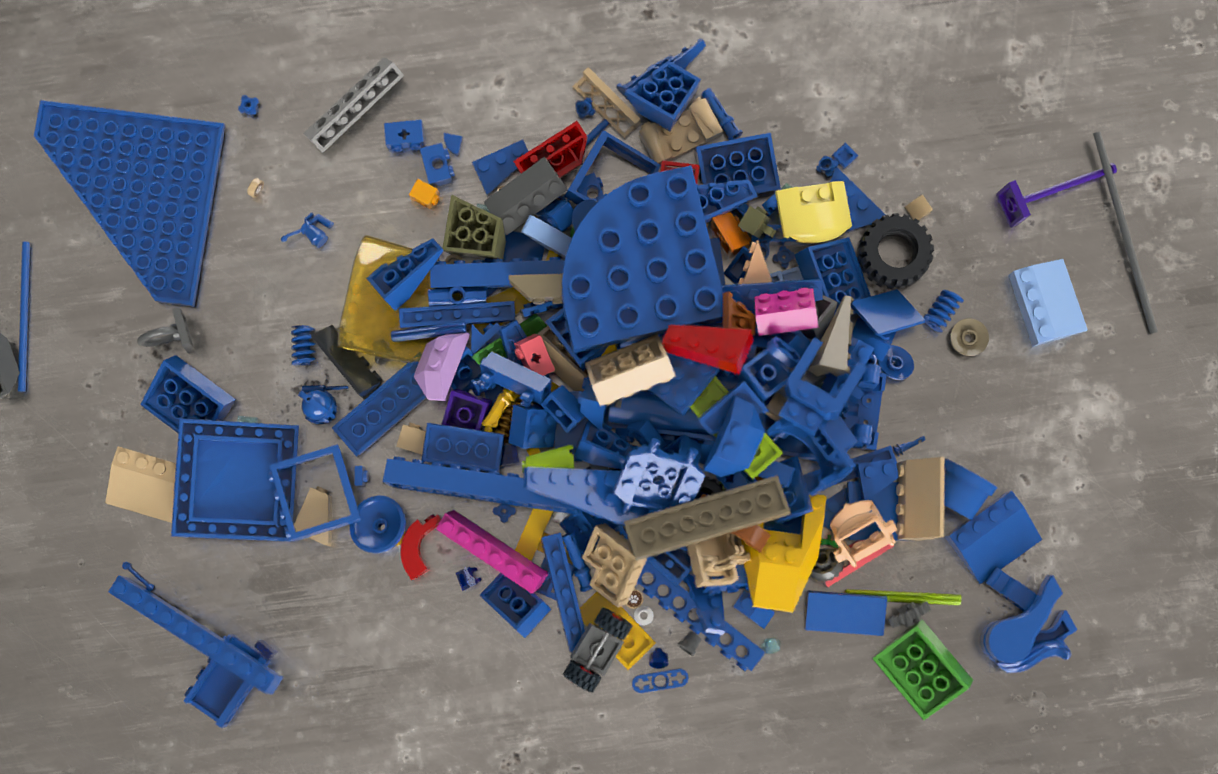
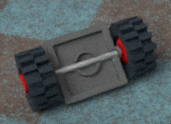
[563,607,632,693]

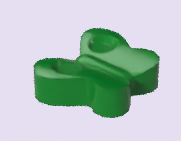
[820,535,839,549]

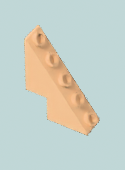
[738,240,773,322]

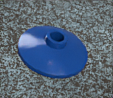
[877,345,914,380]

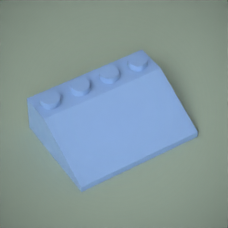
[1008,259,1088,347]

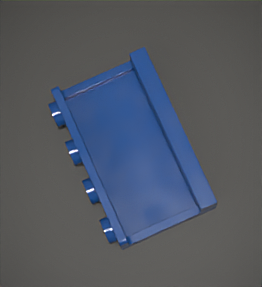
[183,634,271,728]

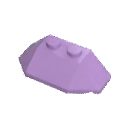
[414,333,470,401]

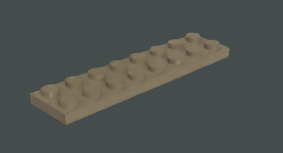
[624,475,790,561]

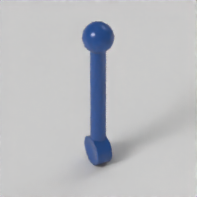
[122,562,154,591]

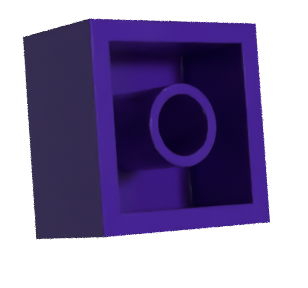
[441,389,493,431]

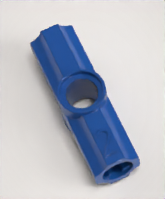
[428,287,486,307]

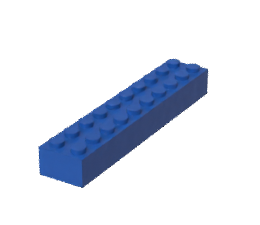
[383,456,581,515]

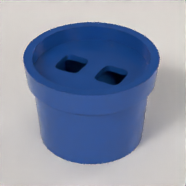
[944,458,998,520]

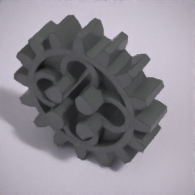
[888,601,931,628]

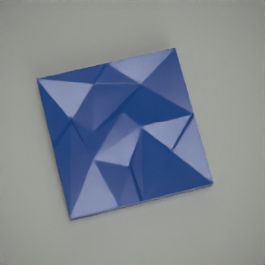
[171,418,299,542]

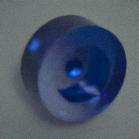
[649,648,669,669]

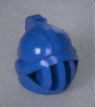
[298,390,337,424]

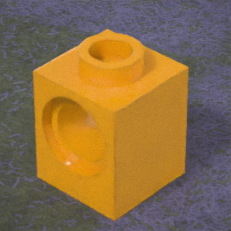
[409,179,440,210]

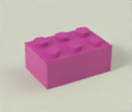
[755,288,818,336]

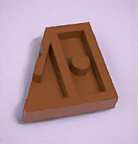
[723,292,755,336]

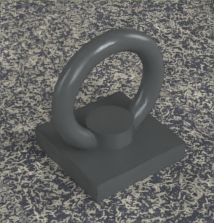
[137,307,195,353]

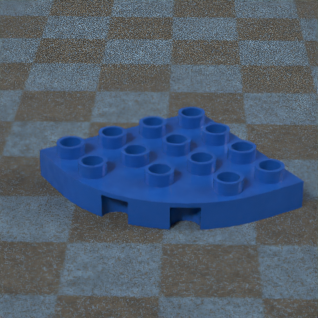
[562,166,723,353]

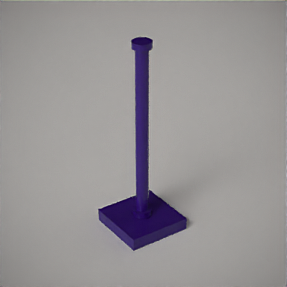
[996,163,1117,228]

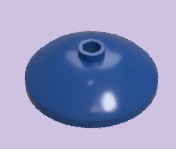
[350,496,406,554]

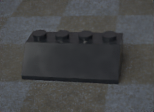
[311,325,382,400]

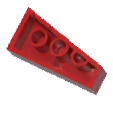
[662,325,753,374]

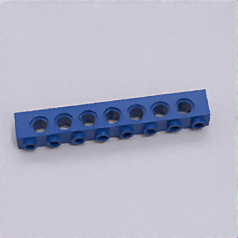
[636,560,766,671]

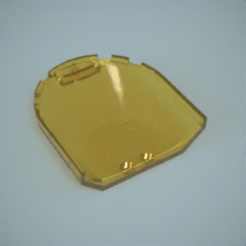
[338,235,463,363]

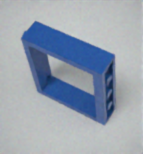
[564,130,661,205]
[268,444,362,542]

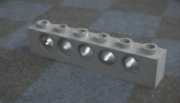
[303,57,404,152]

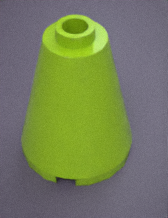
[522,445,574,473]

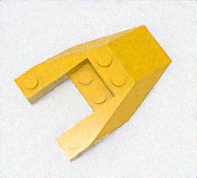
[741,494,826,613]

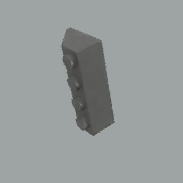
[484,156,568,235]

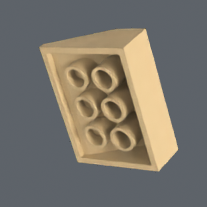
[585,335,675,406]
[105,446,176,523]
[896,457,944,541]

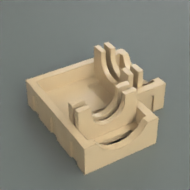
[582,523,647,608]
[687,532,751,587]

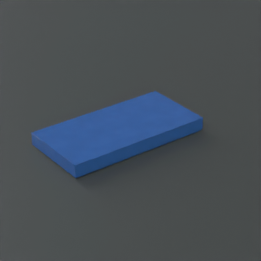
[422,423,505,472]
[805,591,887,636]

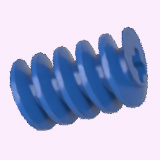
[923,290,964,333]
[291,325,316,366]

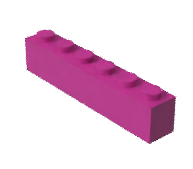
[436,510,549,594]

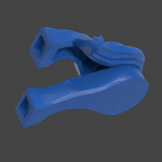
[980,575,1077,673]

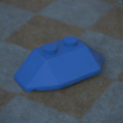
[703,396,765,477]

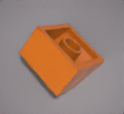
[710,212,751,259]

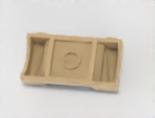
[639,97,723,165]

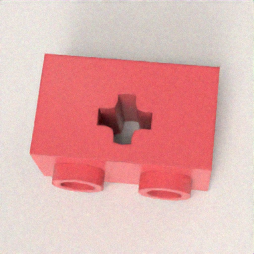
[514,334,555,376]

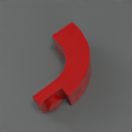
[400,514,442,580]

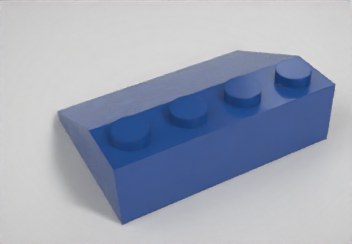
[694,132,781,194]
[794,237,871,317]
[140,355,236,433]
[945,491,1042,585]

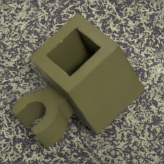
[738,206,777,238]

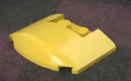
[775,181,852,244]

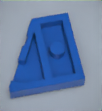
[856,458,899,501]

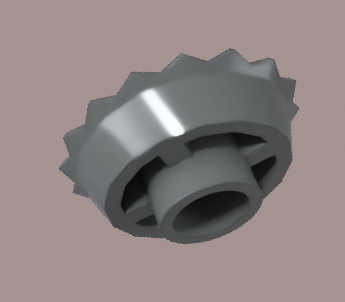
[811,548,845,582]

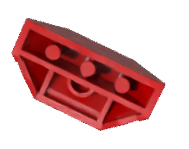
[513,121,587,178]

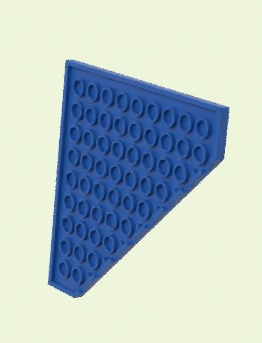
[34,100,226,307]

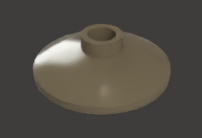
[950,318,989,356]

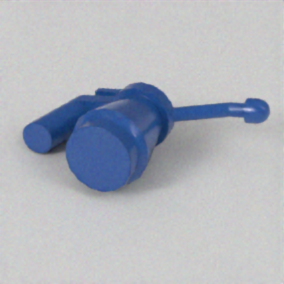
[281,213,334,248]

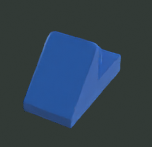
[471,322,502,354]

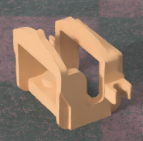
[830,500,897,567]

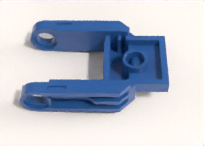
[779,338,867,435]

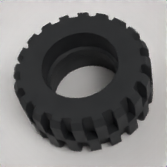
[858,213,934,289]

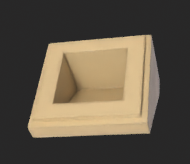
[904,195,933,220]

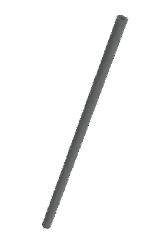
[1093,132,1158,334]

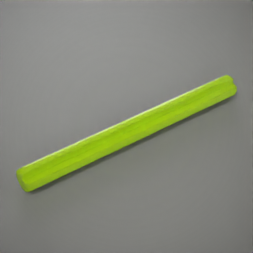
[844,589,962,605]

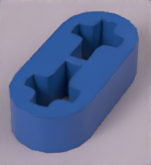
[766,337,800,368]

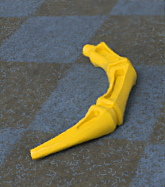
[482,381,560,432]

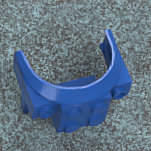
[766,415,858,496]

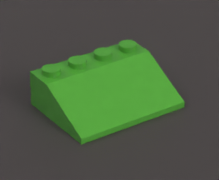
[873,618,973,720]

